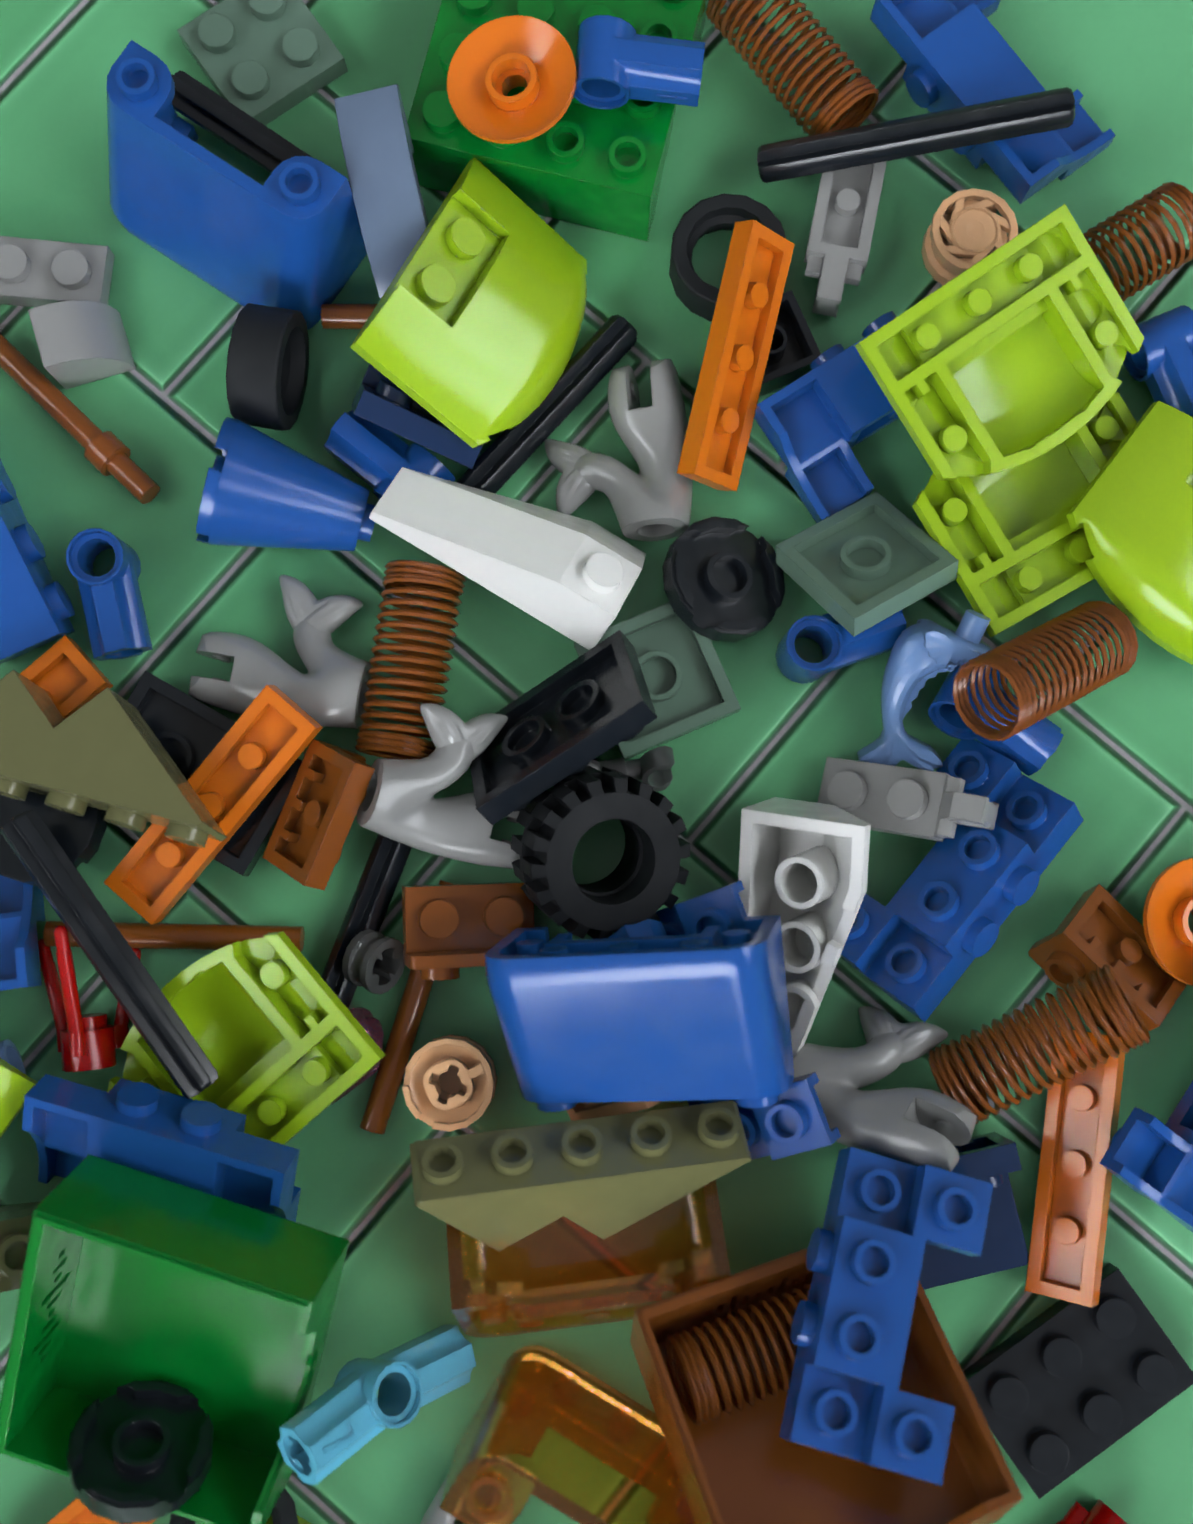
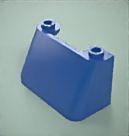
[107,40,367,330]
[485,915,795,1112]

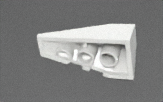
[369,467,646,650]
[738,797,871,1057]

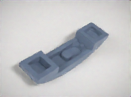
[334,84,428,299]

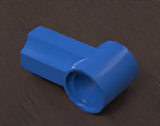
[574,15,705,110]
[1123,305,1193,417]
[324,410,455,500]
[66,528,153,661]
[775,610,907,684]
[928,665,1064,776]

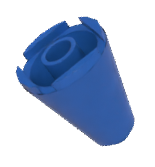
[196,417,376,551]

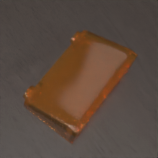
[446,1180,730,1338]
[439,1345,695,1524]

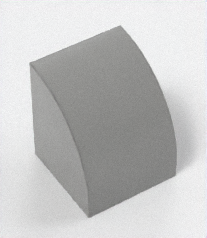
[28,300,136,390]

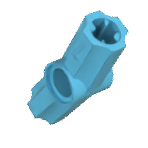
[277,1324,477,1485]

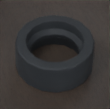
[669,194,786,322]
[226,303,309,431]

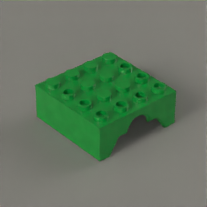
[407,0,708,241]
[0,1154,350,1524]

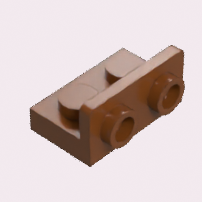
[263,739,375,890]
[402,882,534,981]
[1028,884,1187,1037]

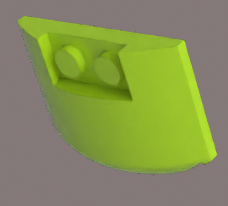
[350,158,587,448]
[855,204,1144,480]
[912,392,1137,638]
[1066,400,1193,665]
[107,931,386,1145]

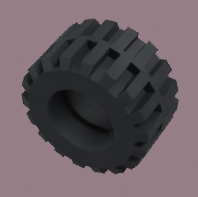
[511,766,691,939]

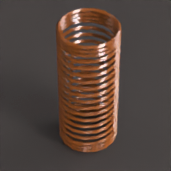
[706,0,879,136]
[1083,182,1193,302]
[354,560,466,759]
[952,601,1138,741]
[928,964,1150,1124]
[665,1284,811,1426]

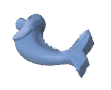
[857,609,991,771]

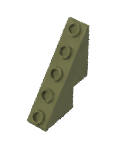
[0,670,227,848]
[410,1100,752,1251]

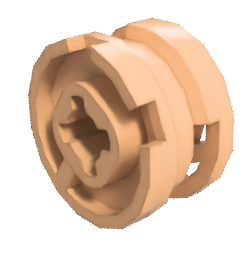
[921,188,1018,285]
[402,1034,497,1132]

